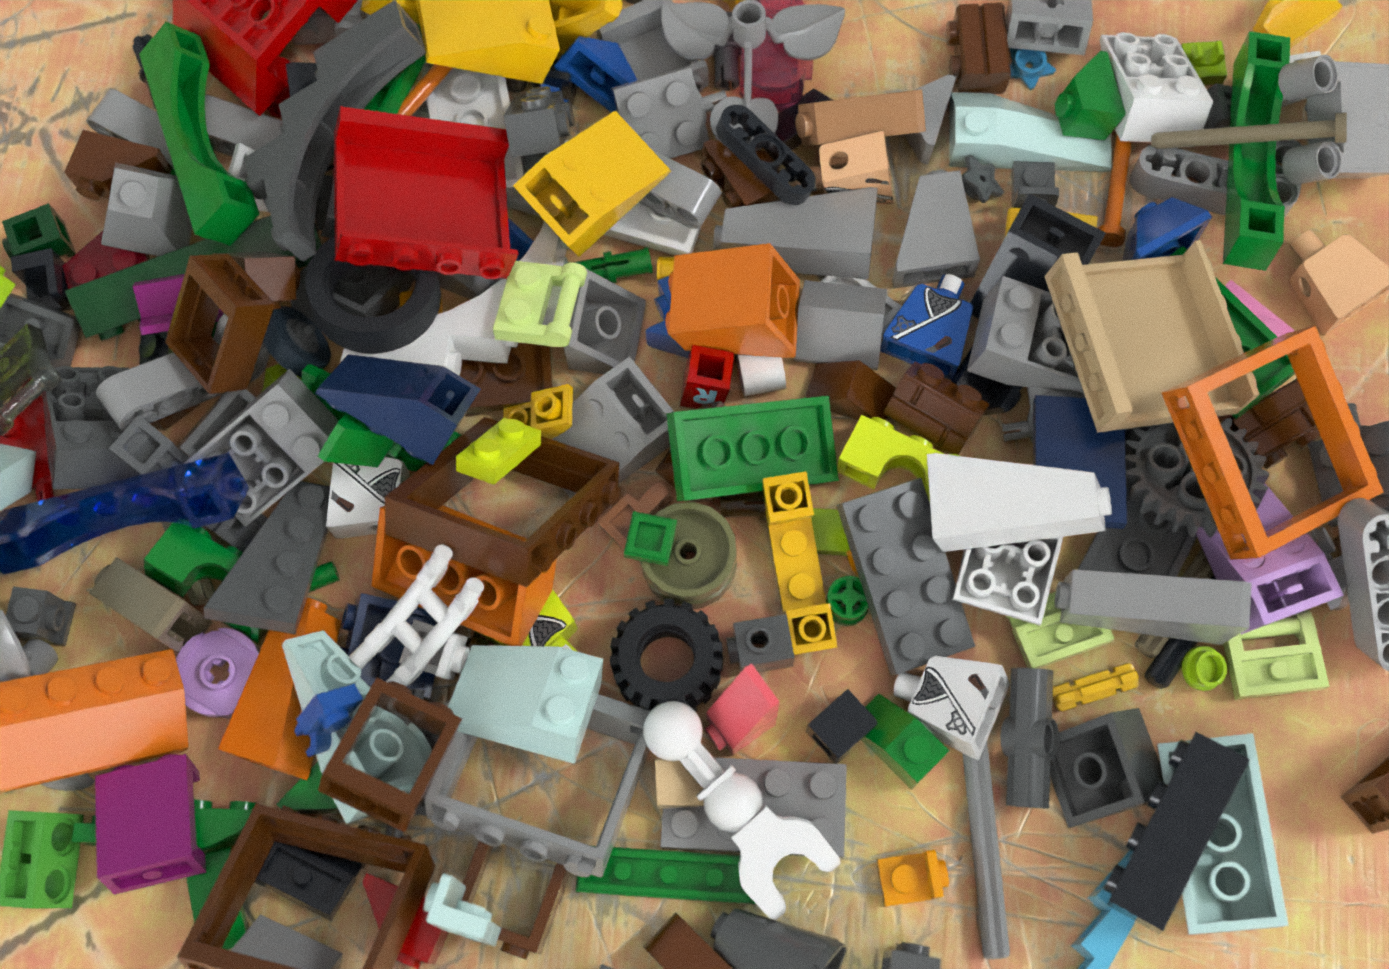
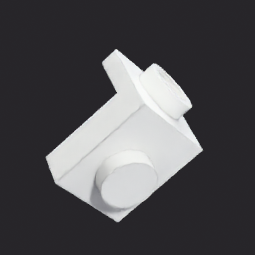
[399,620,469,680]

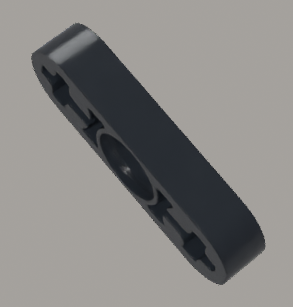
[716,105,816,205]

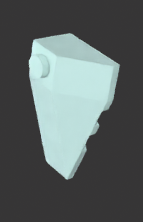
[949,92,1112,172]
[282,630,434,825]

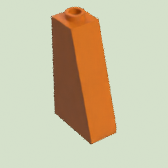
[218,597,341,781]

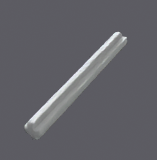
[963,742,1010,959]

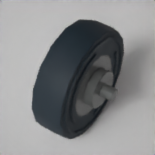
[263,306,331,378]

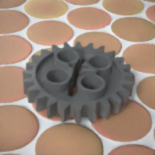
[1125,418,1269,537]

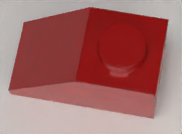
[362,873,449,969]

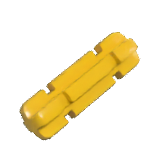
[1052,663,1139,712]

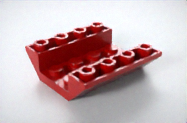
[173,0,358,116]

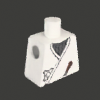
[326,457,410,538]
[893,656,1010,760]

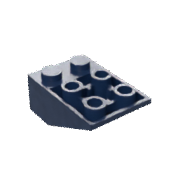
[315,354,481,465]

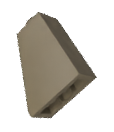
[89,557,213,653]

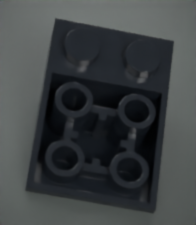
[970,193,1106,319]

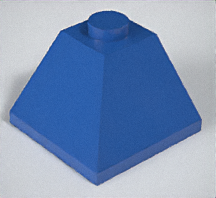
[1122,197,1212,261]

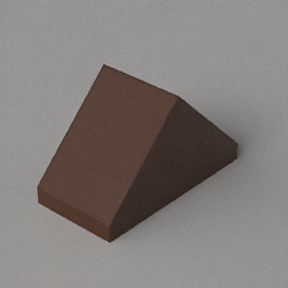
[805,360,896,420]

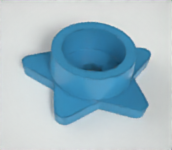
[1010,48,1056,90]

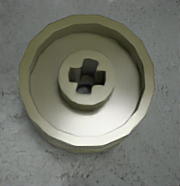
[640,502,737,609]

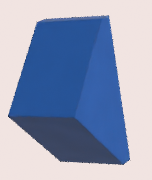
[554,36,638,113]

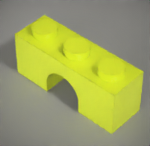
[837,415,960,503]

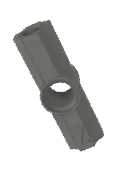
[1000,668,1059,808]

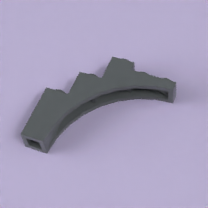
[244,0,426,262]

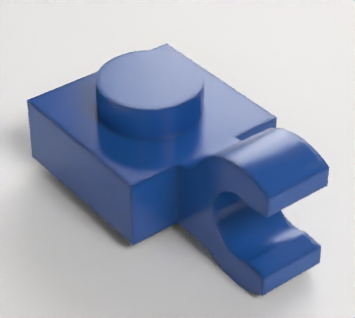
[295,684,363,757]

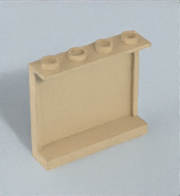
[1044,240,1260,433]

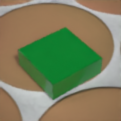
[623,511,677,566]

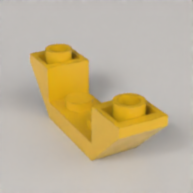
[762,471,838,655]

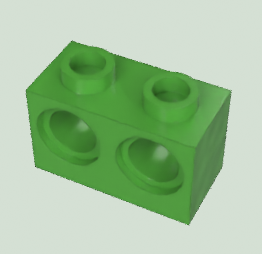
[0,810,84,909]

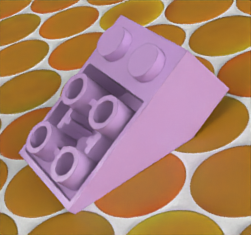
[1196,484,1343,635]

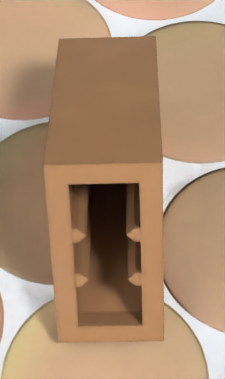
[796,89,926,146]

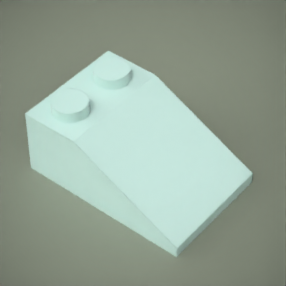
[448,645,603,764]

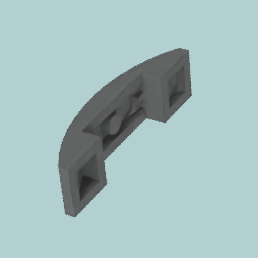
[108,415,268,552]

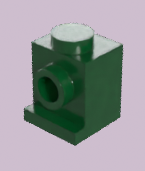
[2,203,76,259]

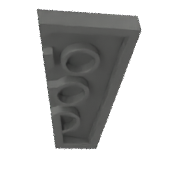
[204,481,330,635]

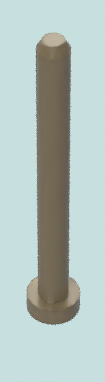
[1151,112,1347,149]

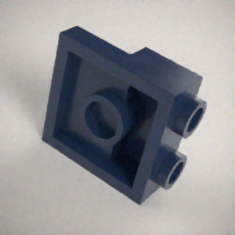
[339,593,437,700]

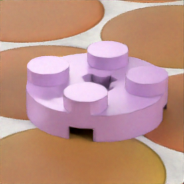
[176,628,260,718]

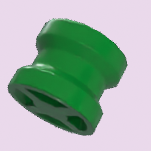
[826,576,869,626]

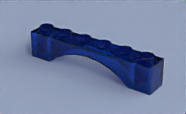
[0,452,249,575]

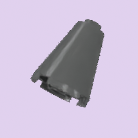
[711,908,846,969]

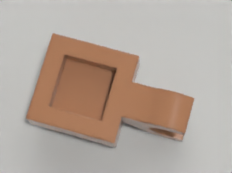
[597,481,673,551]

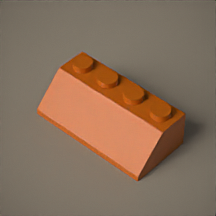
[371,505,557,646]
[0,649,189,793]

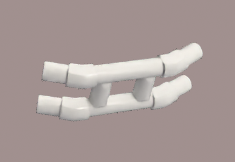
[349,545,484,686]

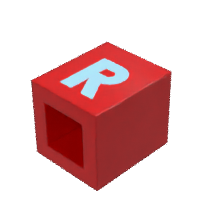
[679,345,734,409]

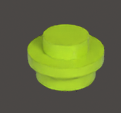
[1182,646,1227,691]

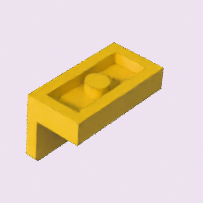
[1253,0,1343,48]

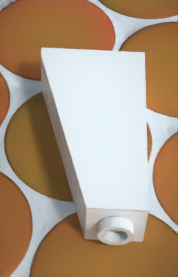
[927,453,1112,552]

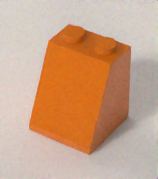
[665,243,800,358]

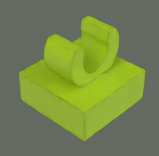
[1181,41,1228,85]

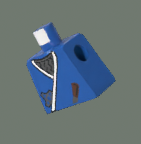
[880,274,973,380]

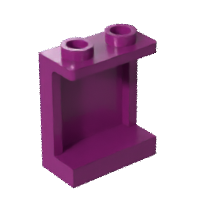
[95,754,207,895]

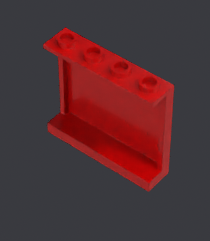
[334,106,518,279]

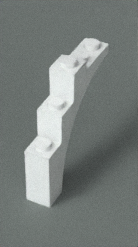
[340,221,570,375]

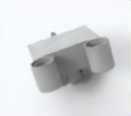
[1278,54,1389,185]

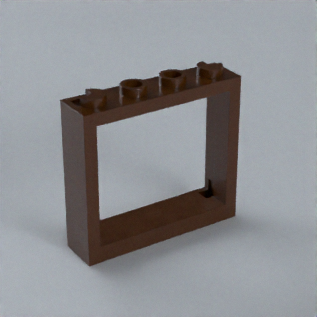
[385,417,622,587]
[177,804,436,969]

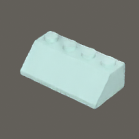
[1157,733,1289,935]

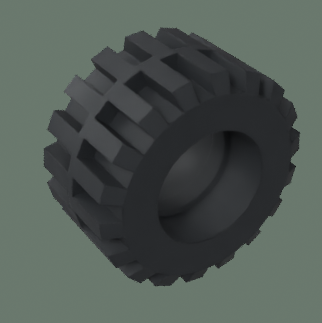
[609,598,723,711]

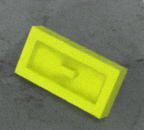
[456,418,541,485]

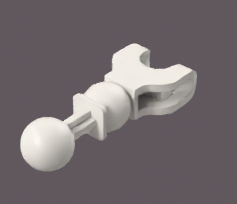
[643,701,841,920]

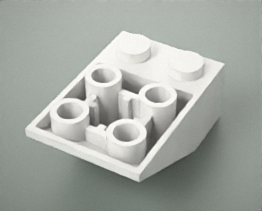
[1100,32,1213,142]
[953,537,1063,625]

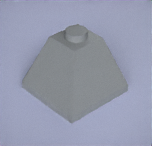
[101,162,192,256]

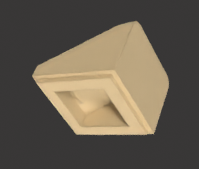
[655,759,704,809]

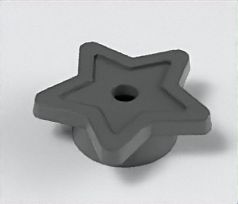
[961,155,1004,203]

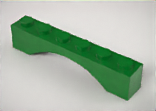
[139,22,260,246]
[1223,31,1291,271]

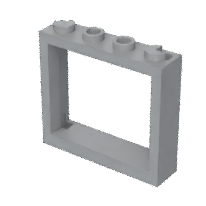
[424,694,650,878]

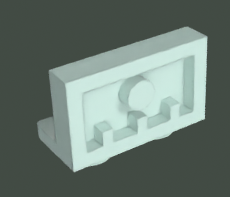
[424,873,501,947]

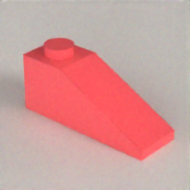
[704,663,780,756]

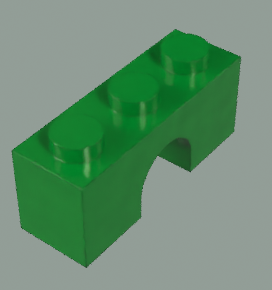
[143,519,267,643]

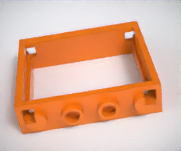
[1161,326,1383,560]

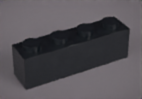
[1103,732,1250,934]

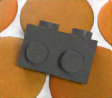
[0,293,81,371]

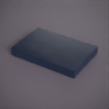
[1033,395,1127,529]

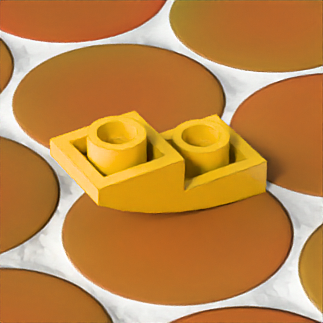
[503,384,573,439]

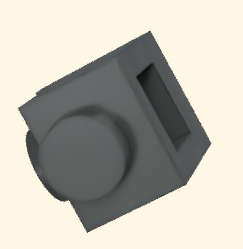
[6,586,76,646]

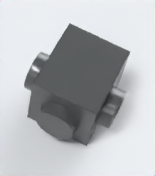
[726,614,795,673]

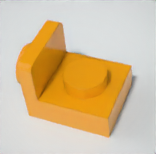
[876,849,949,907]

